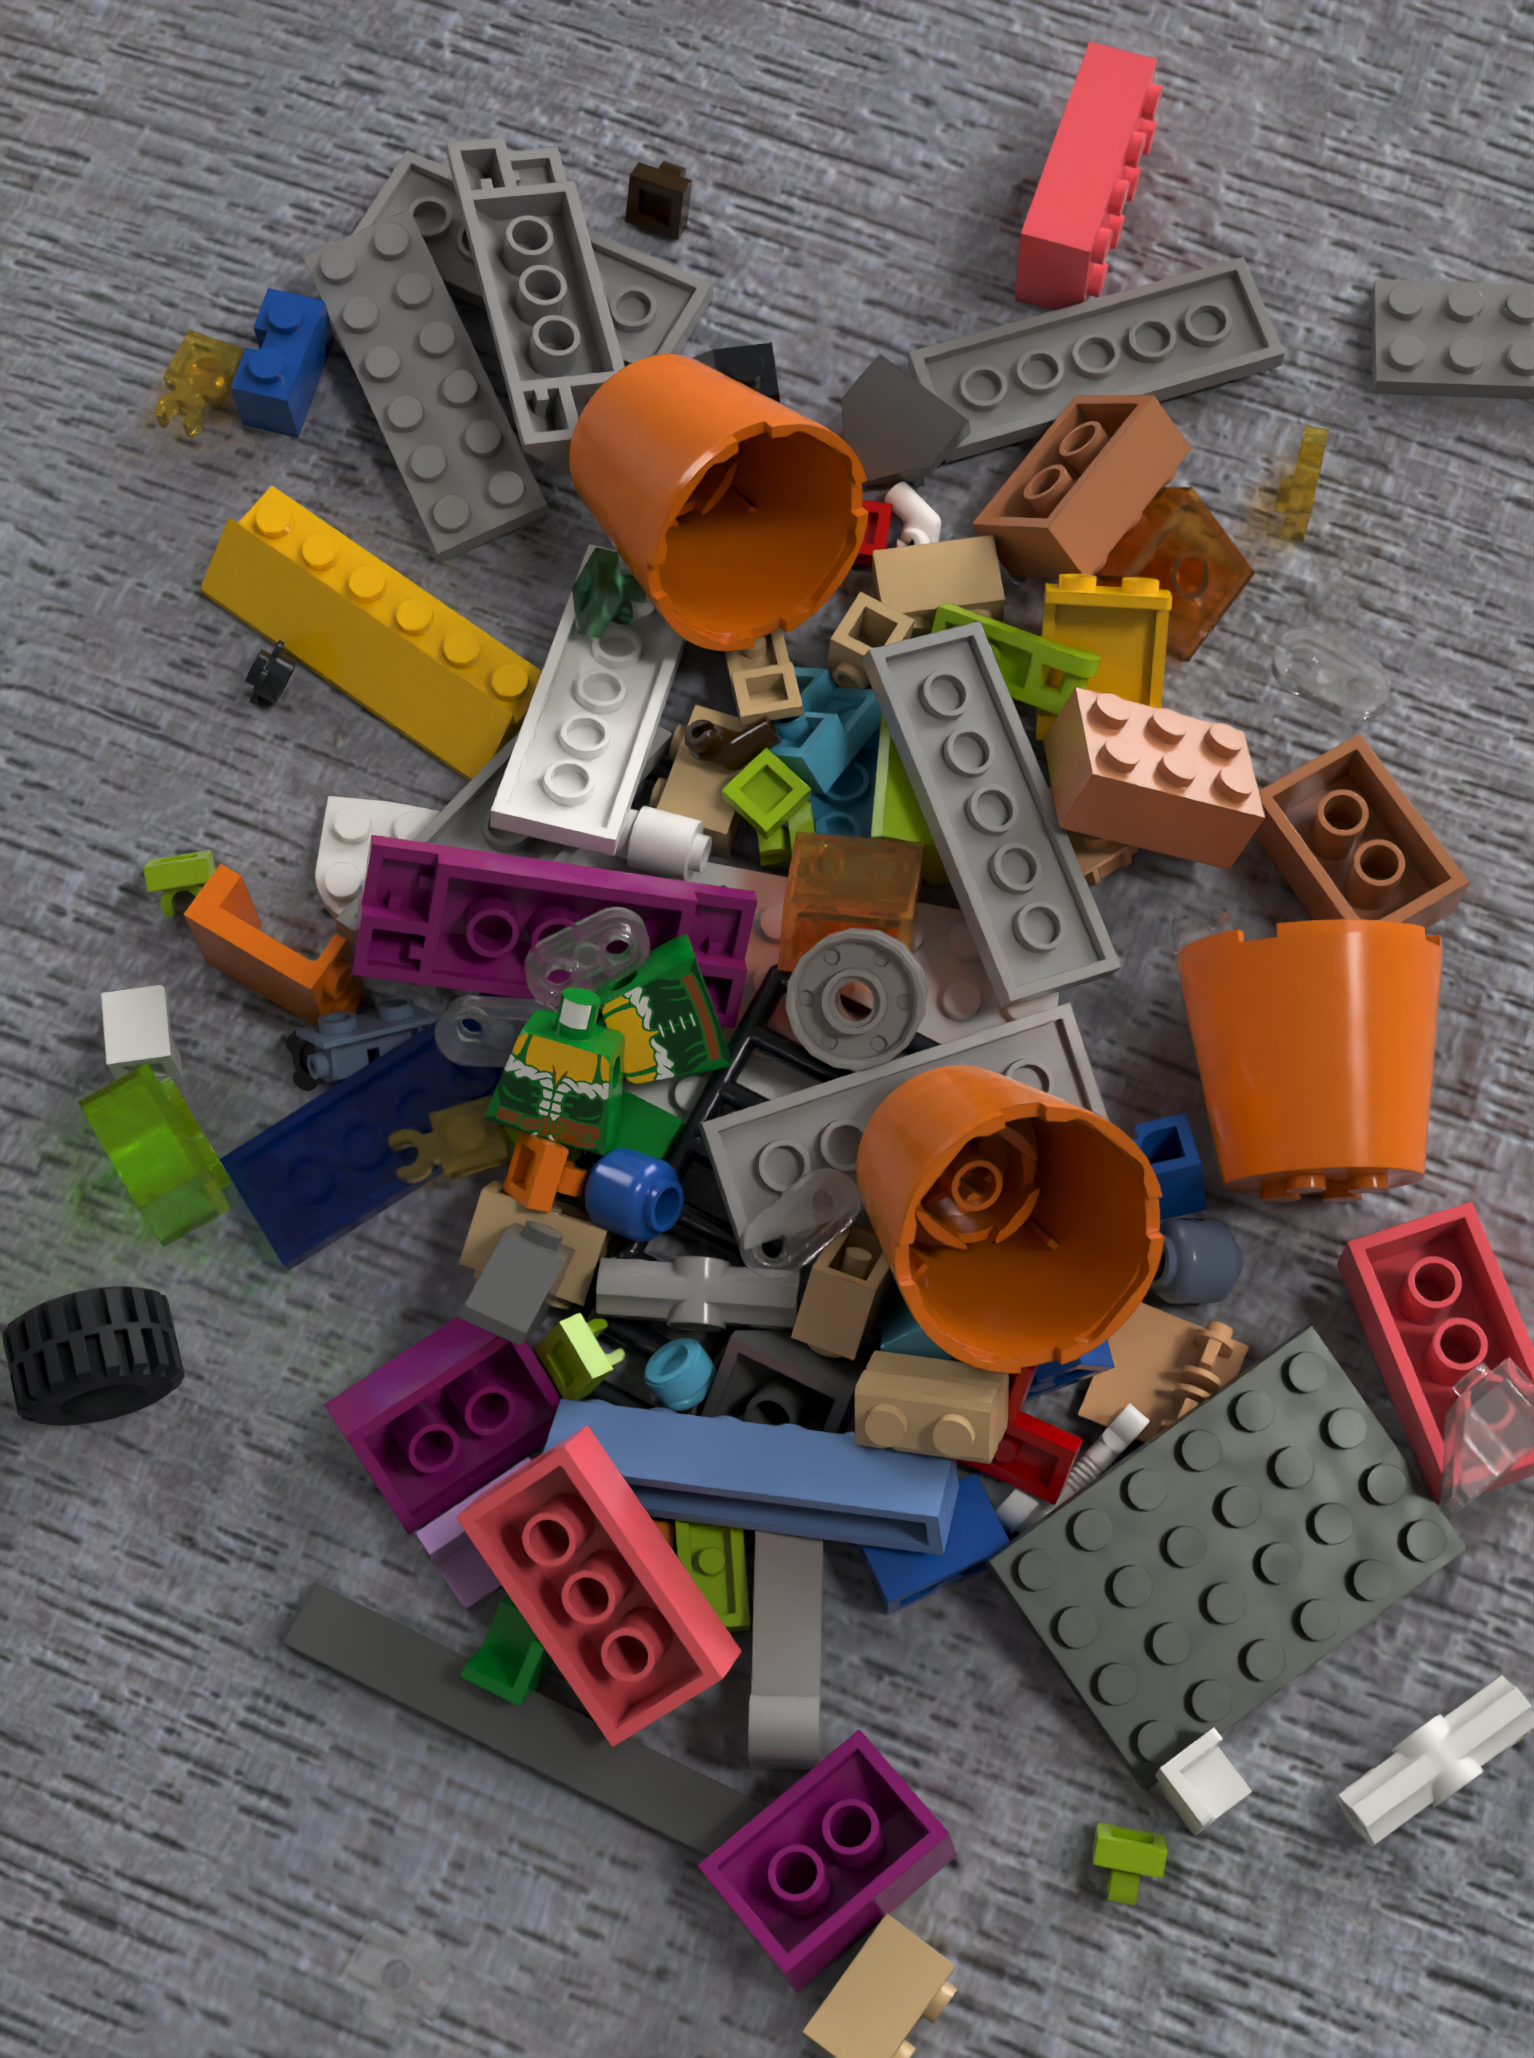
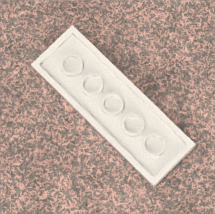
[490,544,687,856]

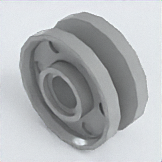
[786,927,928,1070]

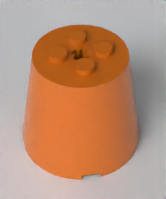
[569,354,869,651]
[1177,919,1443,1203]
[856,1065,1165,1373]

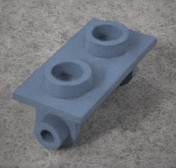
[295,998,440,1083]

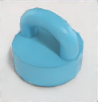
[643,1338,717,1411]

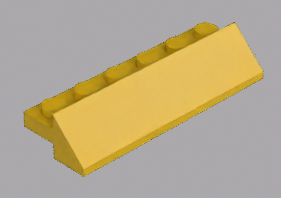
[200,486,542,782]

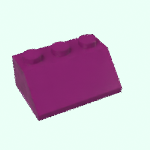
[324,1315,561,1535]
[697,1729,957,1994]

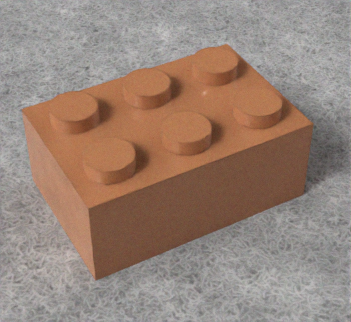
[972,395,1192,579]
[1043,687,1265,870]
[1254,733,1469,929]

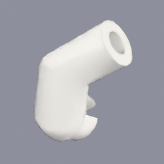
[884,481,942,547]

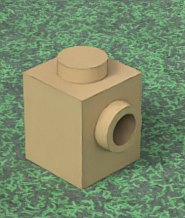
[826,592,914,689]

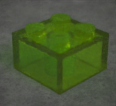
[78,1062,232,1247]

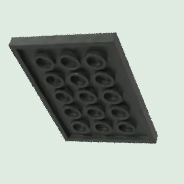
[984,1326,1468,1790]

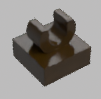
[625,161,692,240]

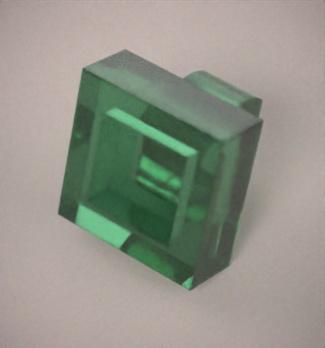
[572,547,646,638]

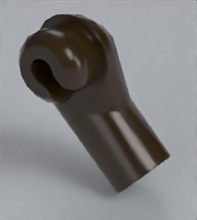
[684,716,782,771]

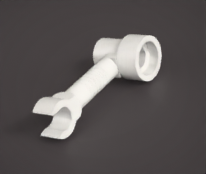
[995,1403,1150,1534]

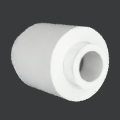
[615,806,712,881]

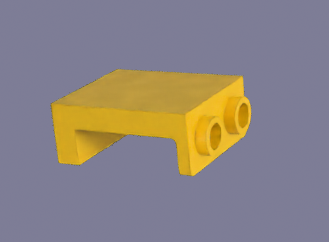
[1035,574,1172,740]

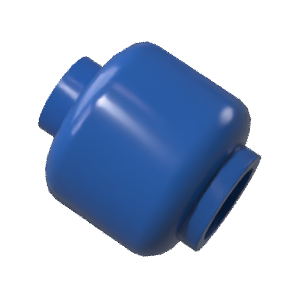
[583,1148,684,1242]

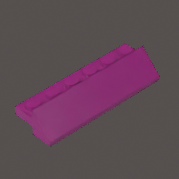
[351,835,758,1028]

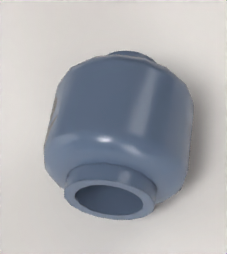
[1151,1218,1243,1304]

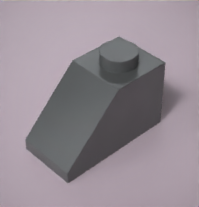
[459,1221,575,1346]

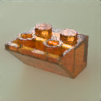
[778,831,925,972]

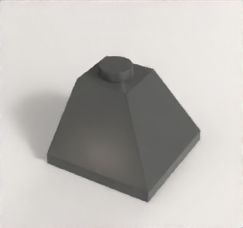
[701,1330,871,1434]

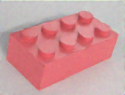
[1015,41,1163,310]
[1337,1201,1534,1507]
[456,1425,742,1747]

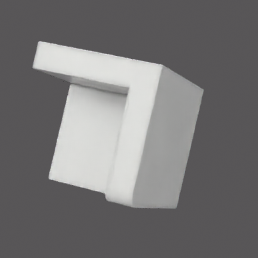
[101,985,182,1086]
[1155,1728,1252,1836]

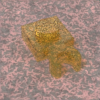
[155,330,244,438]
[1273,425,1329,542]
[388,1095,511,1183]

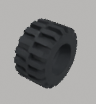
[2,1286,185,1426]

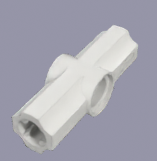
[1336,1675,1534,1847]

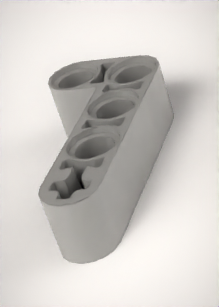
[748,1530,824,1770]

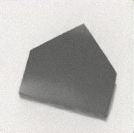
[841,354,971,492]

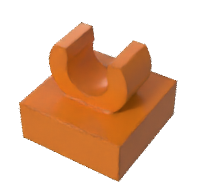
[503,1131,588,1213]

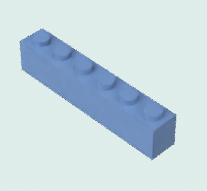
[543,1399,959,1555]

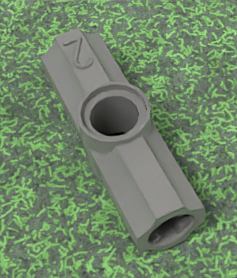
[596,1256,800,1332]

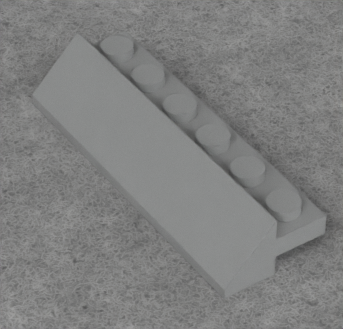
[445,137,625,476]

